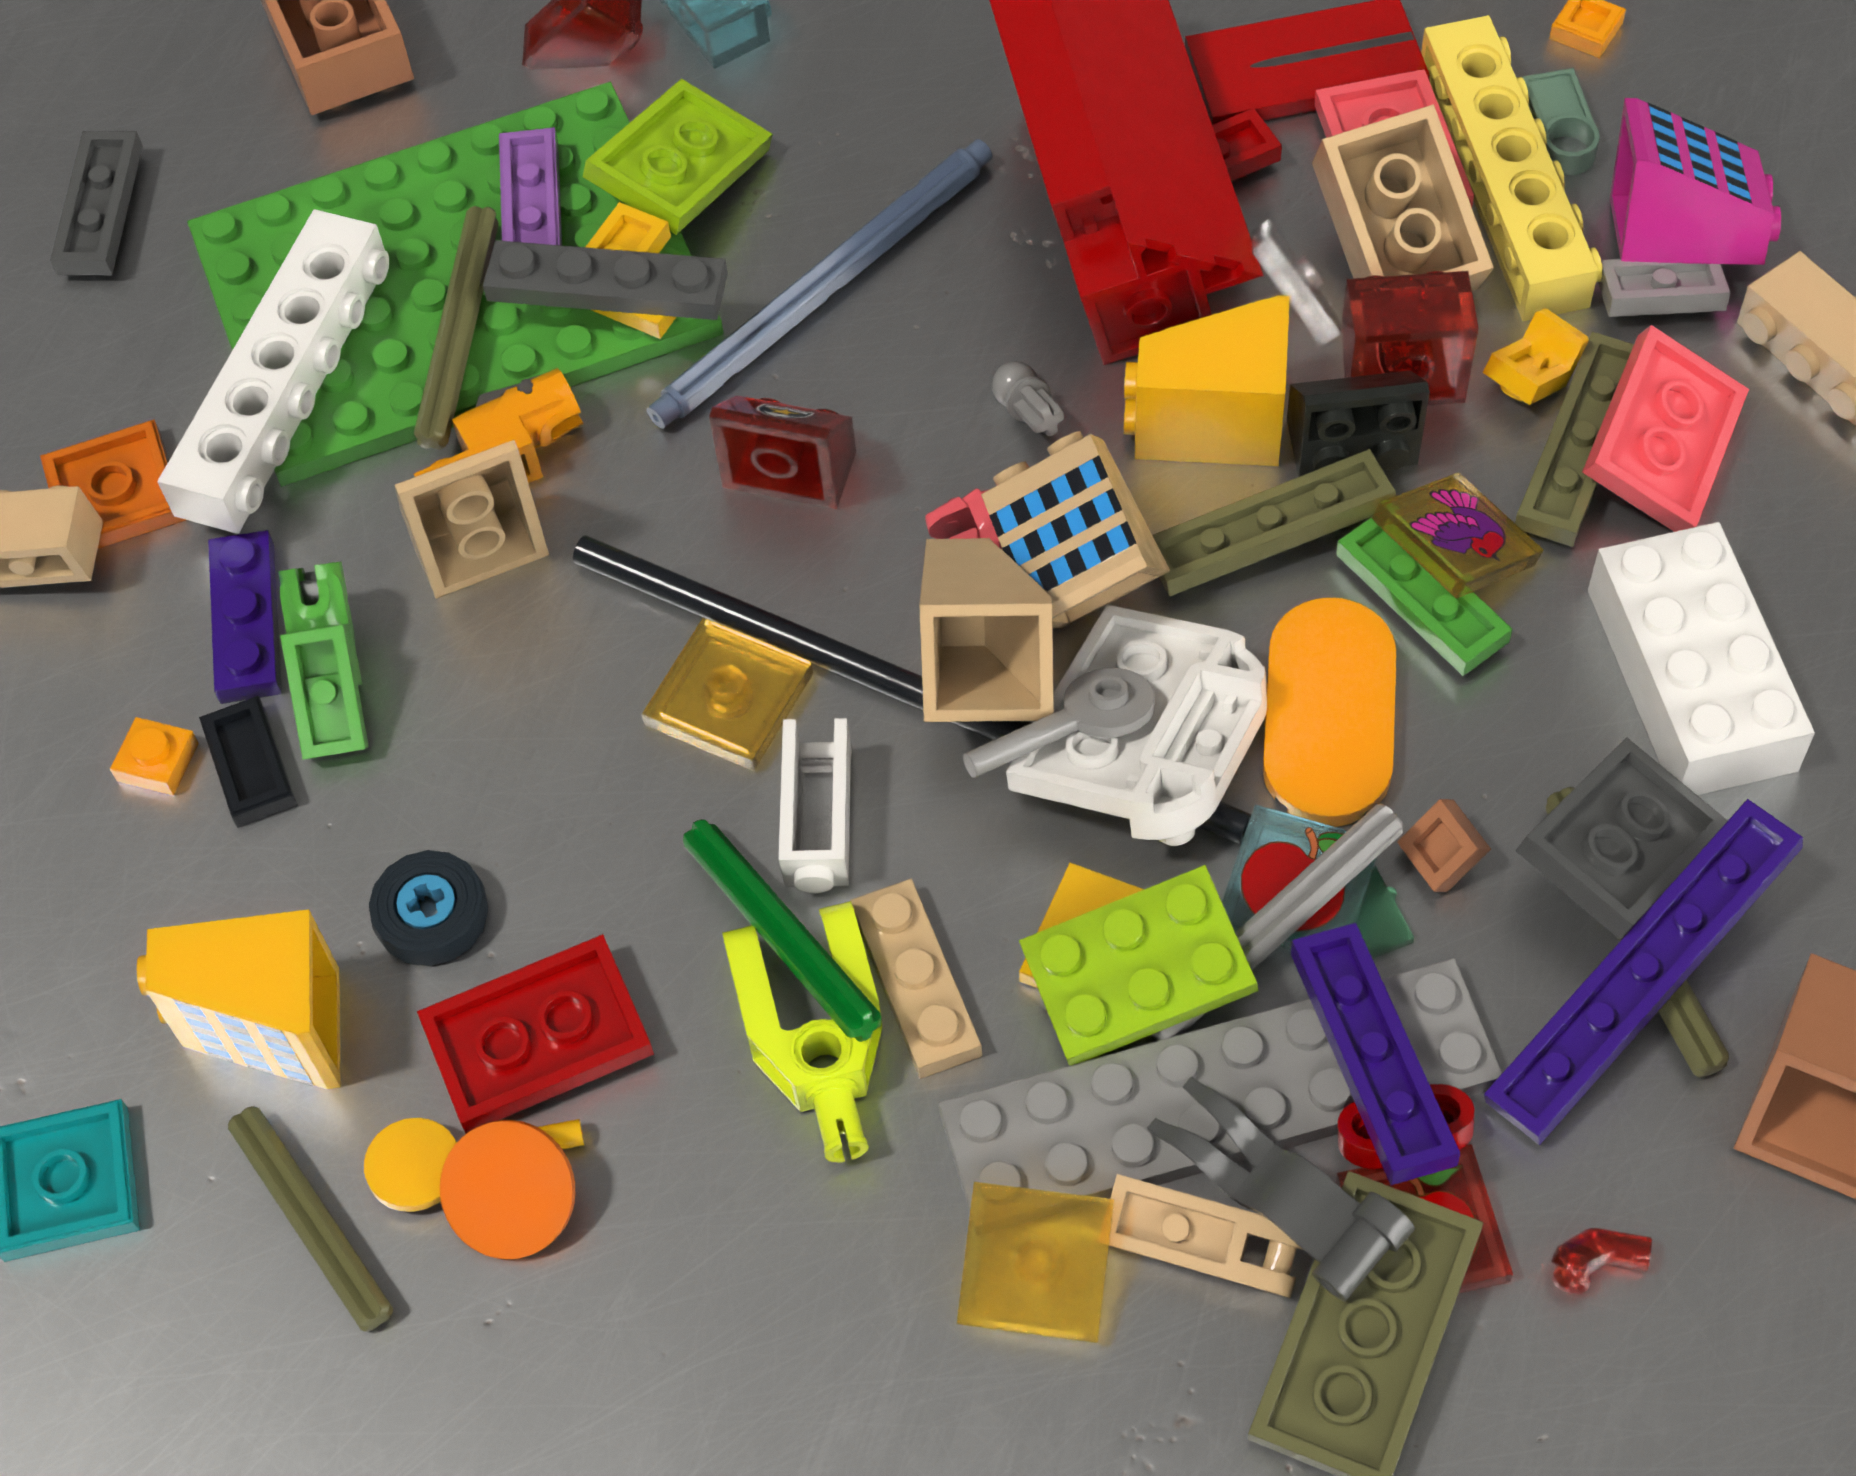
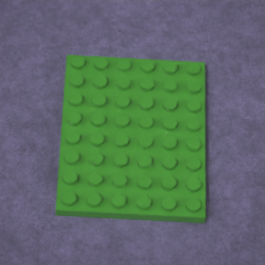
[187,81,724,487]

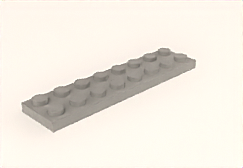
[938,958,1502,1236]

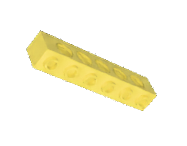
[1421,15,1602,322]

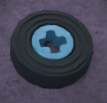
[369,850,488,966]

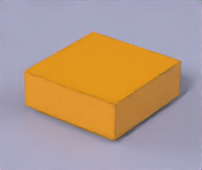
[1549,0,1626,59]

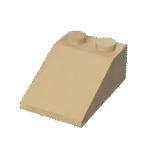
[395,440,549,599]

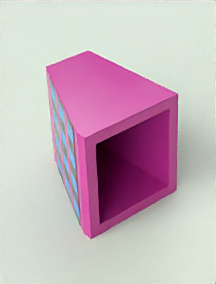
[1610,98,1781,265]

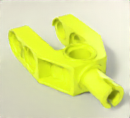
[722,901,883,1163]

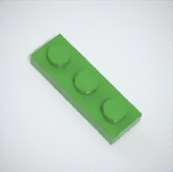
[1336,511,1513,676]

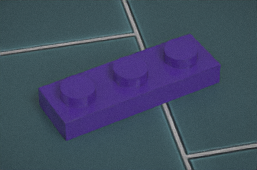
[208,530,282,704]

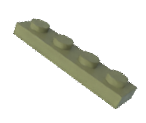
[1514,331,1634,547]
[1152,449,1397,597]

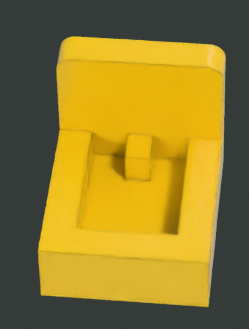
[1482,308,1589,405]

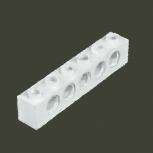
[157,209,389,534]

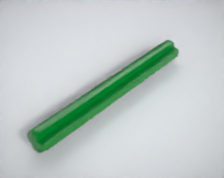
[683,819,882,1042]

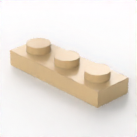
[850,878,982,1079]

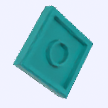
[0,1099,140,1262]

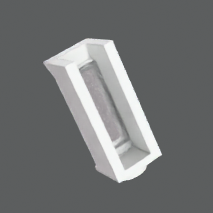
[779,718,852,893]

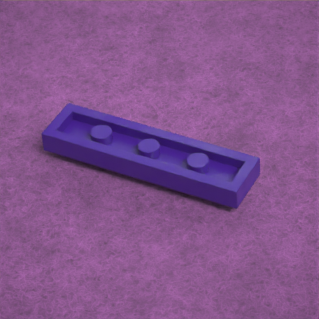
[1291,923,1460,1185]

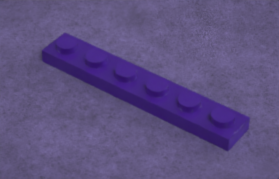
[1484,799,1804,1145]

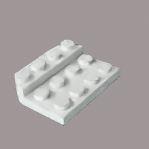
[1006,605,1267,846]

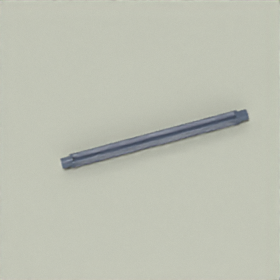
[646,139,993,429]

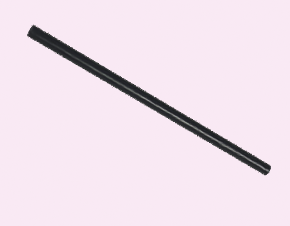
[573,535,1253,844]

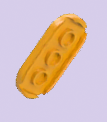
[1263,598,1396,827]

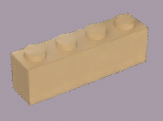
[1737,251,1856,427]
[0,485,103,588]

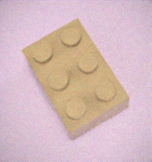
[1312,104,1494,323]

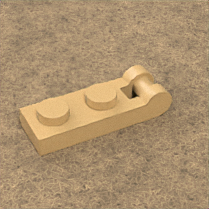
[1098,1174,1303,1298]

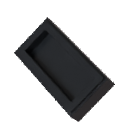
[199,696,298,828]

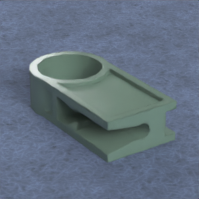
[1522,68,1600,175]

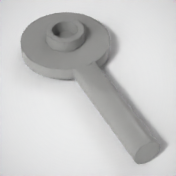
[963,668,1155,778]

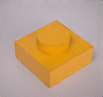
[110,717,199,796]

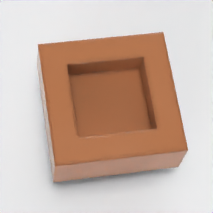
[1397,799,1491,892]

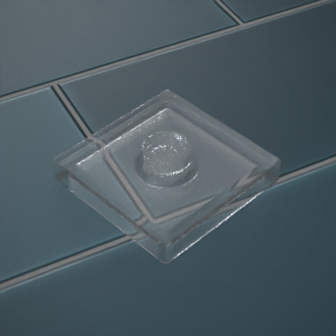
[1251,219,1342,346]

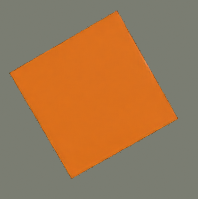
[40,419,186,549]

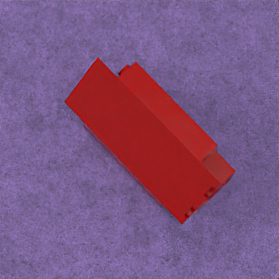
[989,0,1264,365]

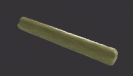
[228,1106,393,1332]

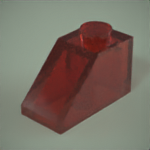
[522,0,643,70]

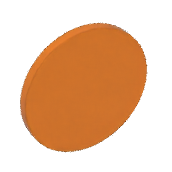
[440,1120,576,1259]

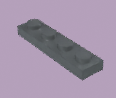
[483,240,728,320]

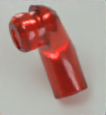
[1551,1228,1652,1294]

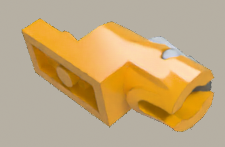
[414,368,584,483]

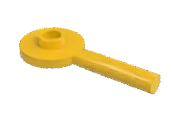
[364,1118,584,1212]

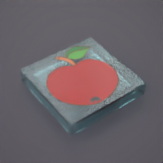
[1222,805,1378,950]

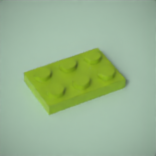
[583,78,773,235]
[1019,865,1259,1066]

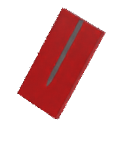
[1185,0,1430,125]

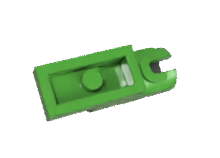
[278,561,369,760]

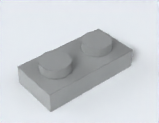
[1598,259,1730,317]

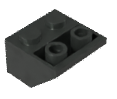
[1287,370,1430,477]

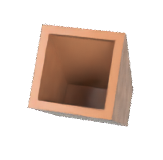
[1733,953,1856,1199]

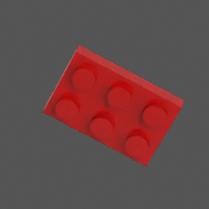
[417,934,654,1134]

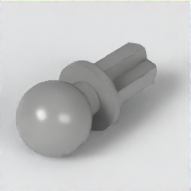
[992,361,1064,436]

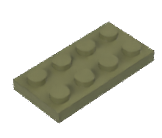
[1248,1171,1484,1476]

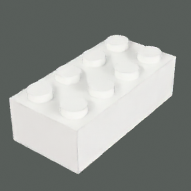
[1588,522,1815,795]

